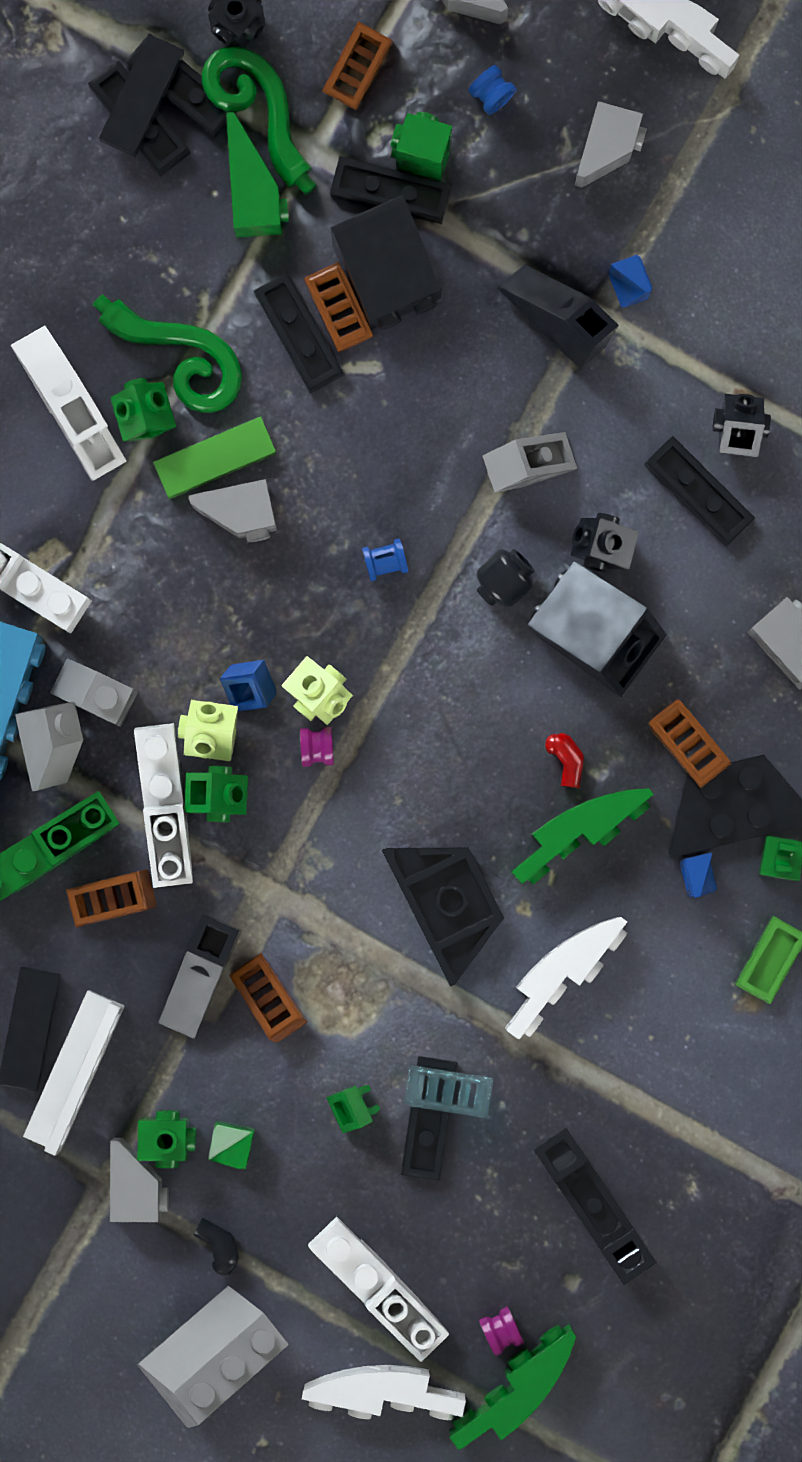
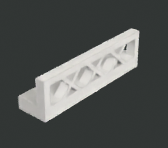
[23,990,125,1156]

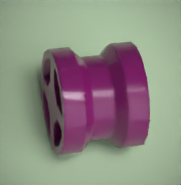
[300,726,334,767]
[479,1306,524,1357]

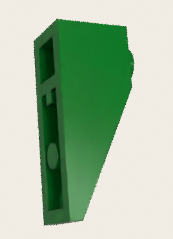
[226,112,289,238]

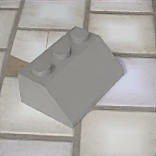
[137,1286,289,1428]

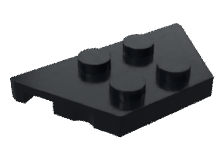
[668,754,802,858]
[382,847,504,987]

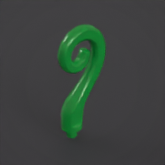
[202,46,317,195]
[93,294,242,413]

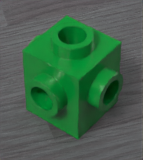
[110,378,176,442]
[184,766,248,822]
[137,1110,196,1168]

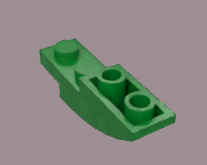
[511,788,654,885]
[0,790,120,901]
[449,1324,576,1450]

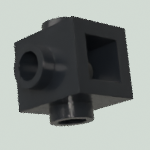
[208,0,265,48]
[712,393,771,457]
[571,513,639,572]

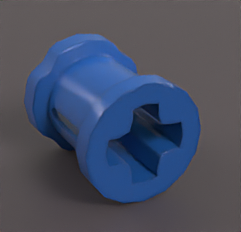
[362,538,409,582]

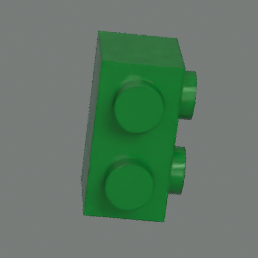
[390,112,453,181]

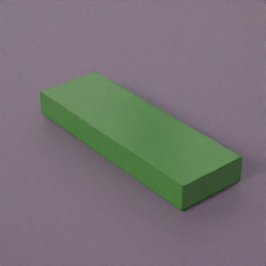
[153,416,277,500]

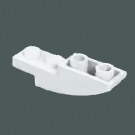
[598,0,740,79]
[11,326,126,481]
[0,543,92,634]
[134,723,193,888]
[505,917,627,1039]
[308,1217,449,1362]
[302,1365,466,1420]

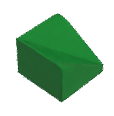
[208,1121,255,1170]

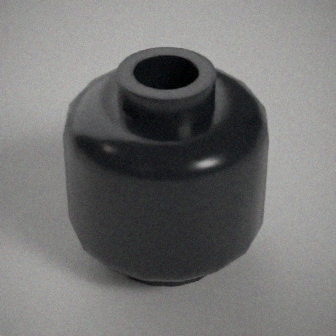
[476,549,535,607]

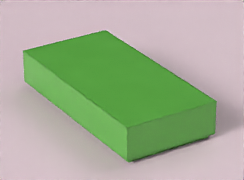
[734,916,802,1004]

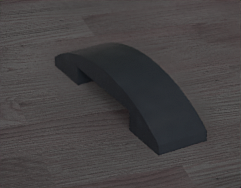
[534,1128,657,1285]

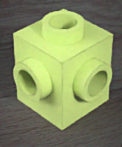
[281,656,353,725]
[178,700,238,761]

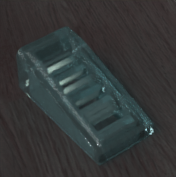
[404,1065,493,1118]

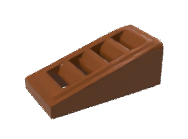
[322,21,394,111]
[304,262,373,353]
[649,699,731,788]
[66,869,157,927]
[229,953,308,1043]

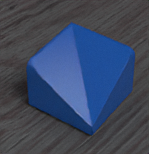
[608,254,653,308]
[220,660,277,711]
[679,852,717,898]

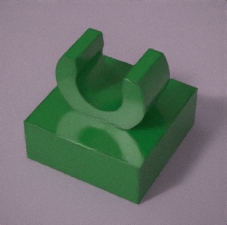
[758,836,802,881]
[326,1085,380,1133]

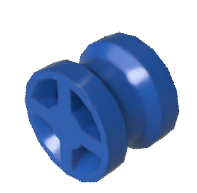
[468,65,517,115]

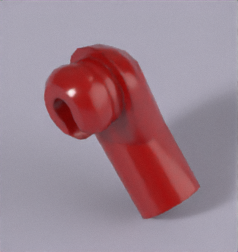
[545,733,584,789]

